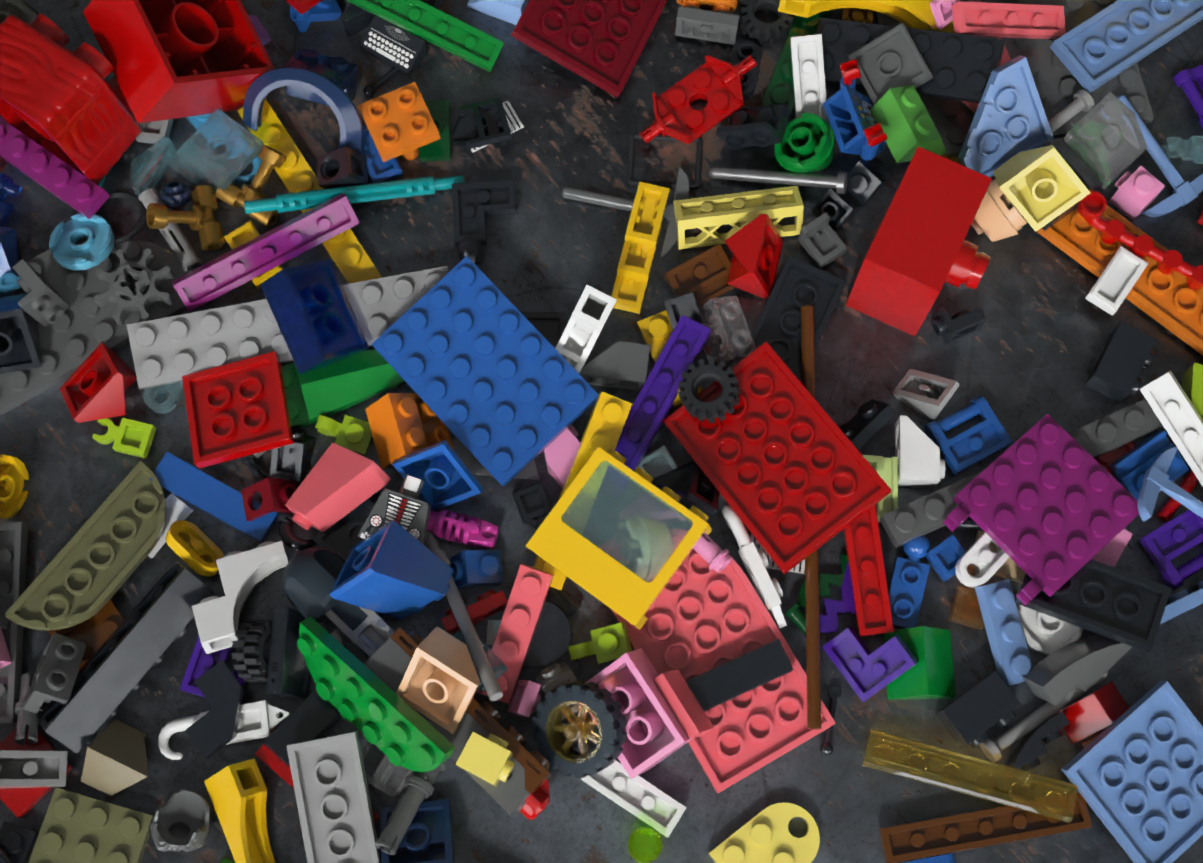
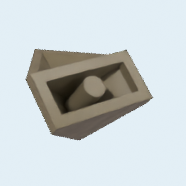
[81,719,148,796]

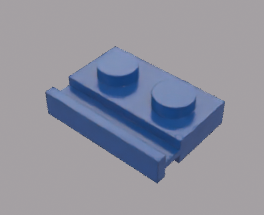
[1108,430,1189,500]

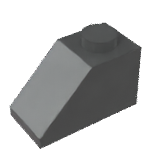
[581,339,650,391]

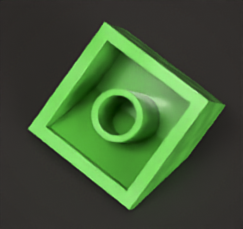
[870,85,946,163]

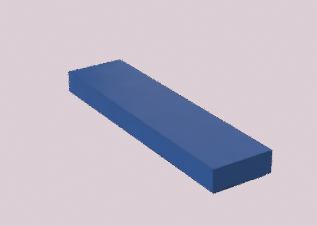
[149,452,279,543]

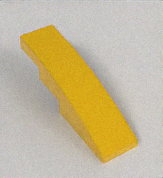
[611,182,670,314]

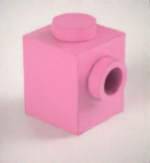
[1109,166,1165,221]

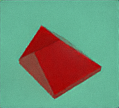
[725,214,784,299]
[59,342,137,423]

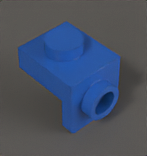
[289,0,342,33]
[449,550,503,589]

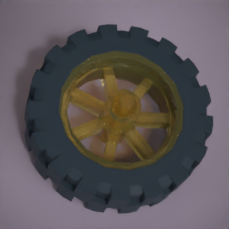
[532,681,627,778]

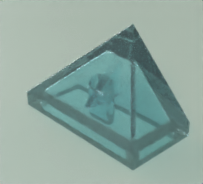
[130,137,178,198]

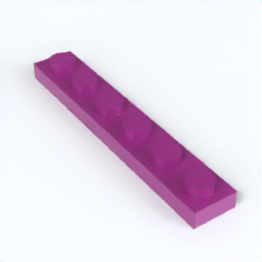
[0,118,110,219]
[172,193,360,312]

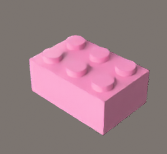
[583,648,692,779]

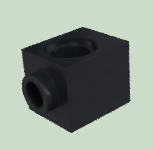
[317,147,368,189]

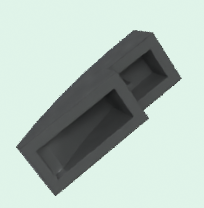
[1022,634,1132,706]

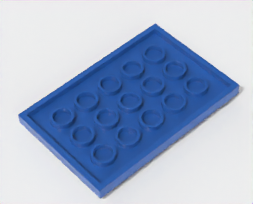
[371,256,599,487]

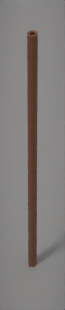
[801,306,821,730]

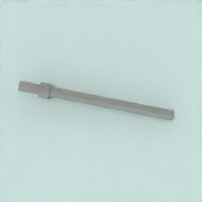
[425,531,503,701]

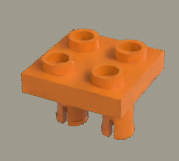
[358,82,441,162]

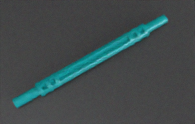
[244,175,465,214]

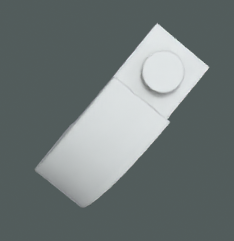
[555,285,617,373]

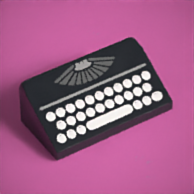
[359,16,427,76]

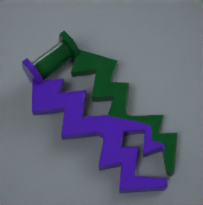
[785,554,887,638]

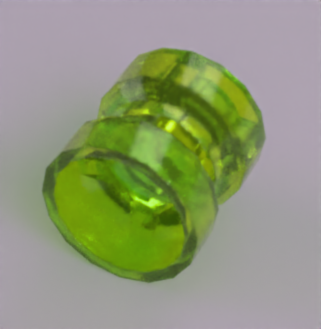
[627,827,663,863]

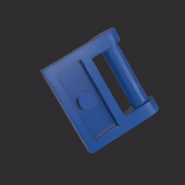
[924,395,1013,476]

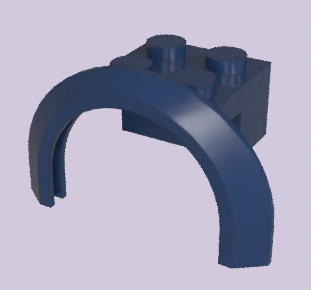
[243,49,363,153]

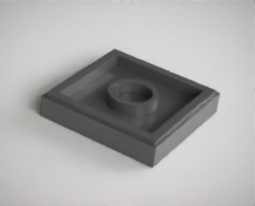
[848,22,934,105]

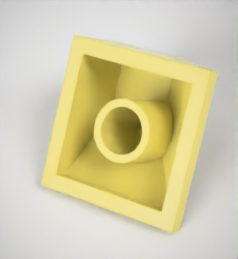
[993,145,1090,231]

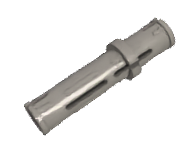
[139,188,204,272]

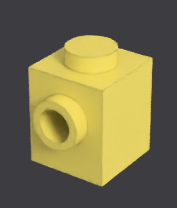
[456,732,515,786]

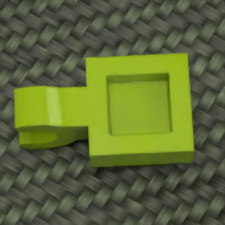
[315,415,373,457]
[569,622,632,664]

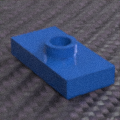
[361,125,403,183]

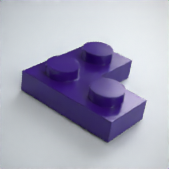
[822,626,919,702]

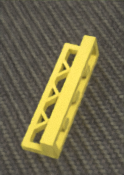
[673,186,804,250]

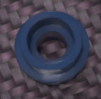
[159,181,192,207]

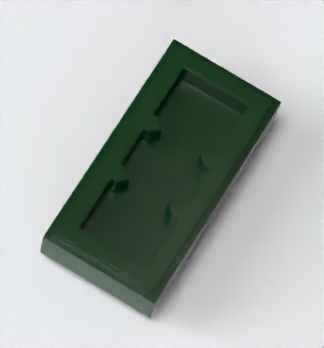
[419,100,451,162]

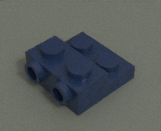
[380,799,455,863]

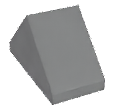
[892,369,960,422]

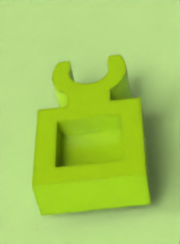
[92,418,157,459]

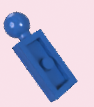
[888,535,930,629]

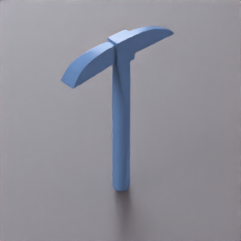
[1114,95,1203,217]
[1137,447,1203,522]

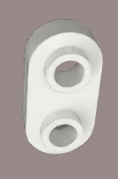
[955,533,1009,587]

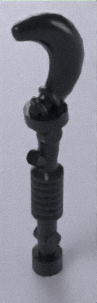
[240,454,316,550]

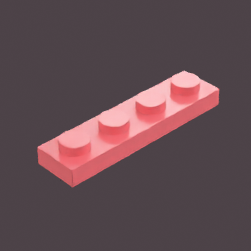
[952,1,1066,39]
[477,563,554,704]

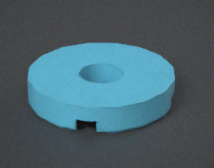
[49,214,115,271]

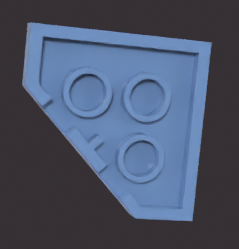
[958,55,1054,178]

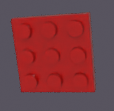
[182,351,294,469]

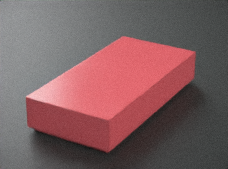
[654,669,714,739]

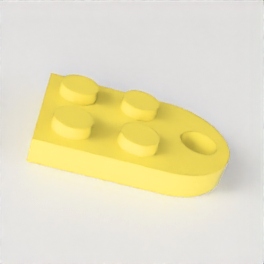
[708,802,820,863]

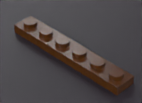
[878,793,1092,863]

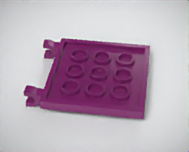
[943,414,1139,606]

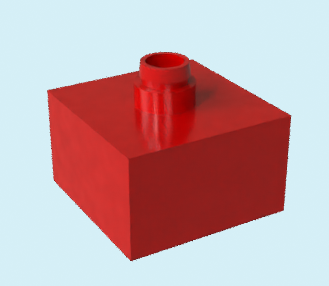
[83,0,275,124]
[846,146,992,336]

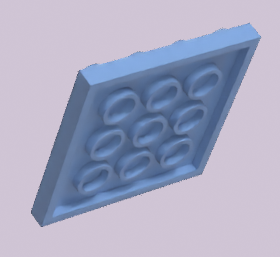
[1061,680,1203,863]

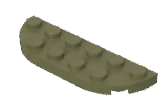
[4,461,166,631]

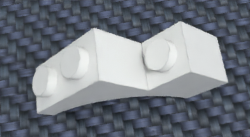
[192,541,288,654]

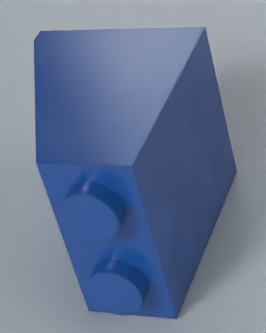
[329,520,453,620]

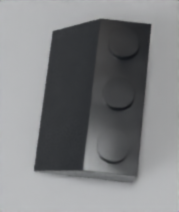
[0,293,42,374]

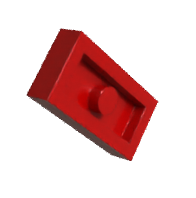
[441,590,508,635]

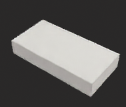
[1085,246,1149,316]

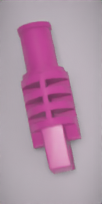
[428,509,499,549]

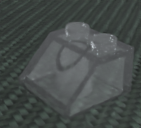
[1064,92,1148,190]

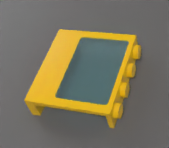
[526,447,712,630]

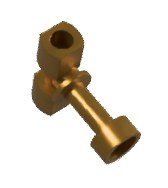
[215,145,286,227]
[146,185,225,251]

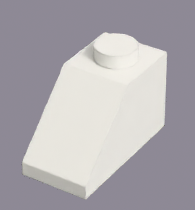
[895,415,945,489]

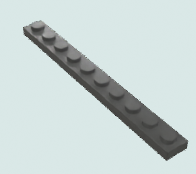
[880,399,1164,548]

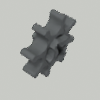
[94,248,175,326]

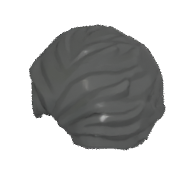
[150,789,211,852]

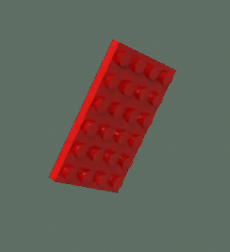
[663,342,891,574]

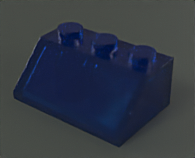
[260,259,369,374]

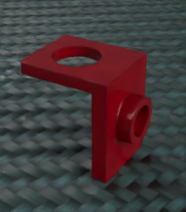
[241,477,301,521]

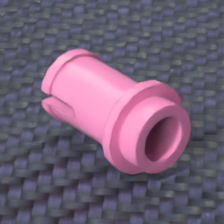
[693,533,732,573]

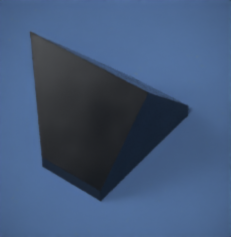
[651,461,720,516]

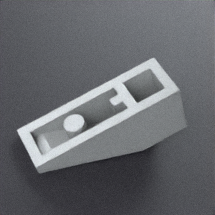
[0,750,68,789]

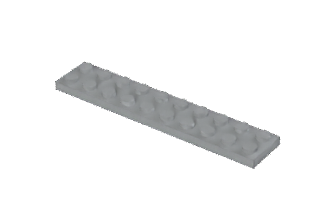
[127,266,449,389]

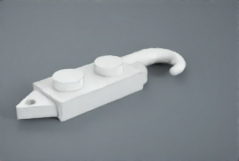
[722,505,787,629]
[158,700,291,760]

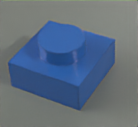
[925,534,966,582]

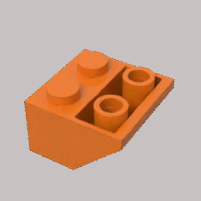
[365,393,455,469]

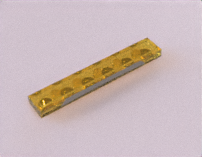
[862,730,1078,823]

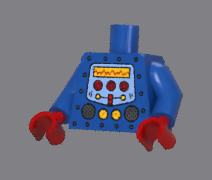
[823,59,888,161]

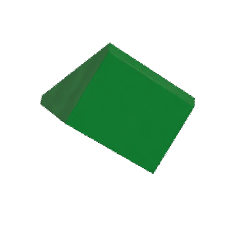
[882,626,956,700]

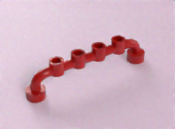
[1077,191,1203,290]

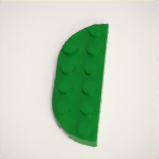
[297,616,455,772]

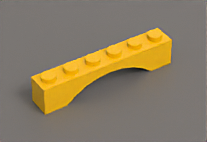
[778,0,954,33]
[204,758,276,863]

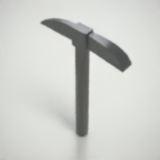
[562,167,689,257]

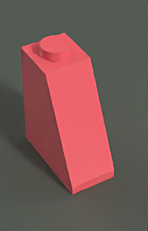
[285,442,391,532]

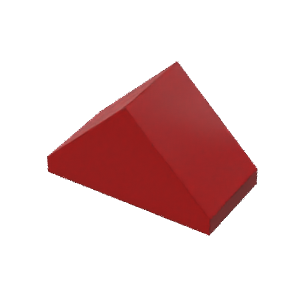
[1054,681,1129,744]

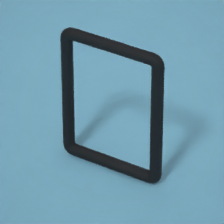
[627,133,703,189]

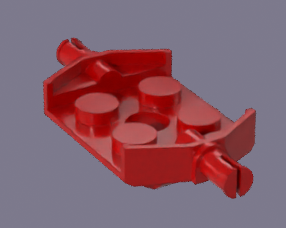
[639,55,757,144]

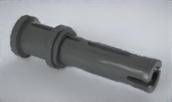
[375,761,447,855]

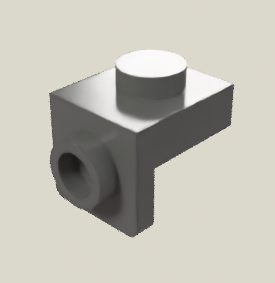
[798,212,847,269]

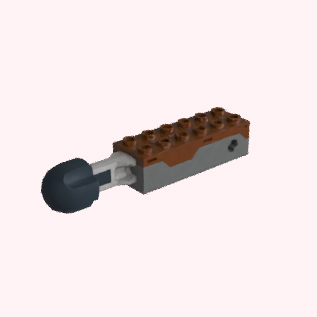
[282,547,552,820]

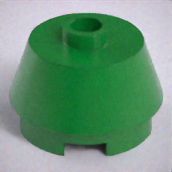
[775,113,834,174]

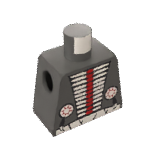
[358,475,431,546]

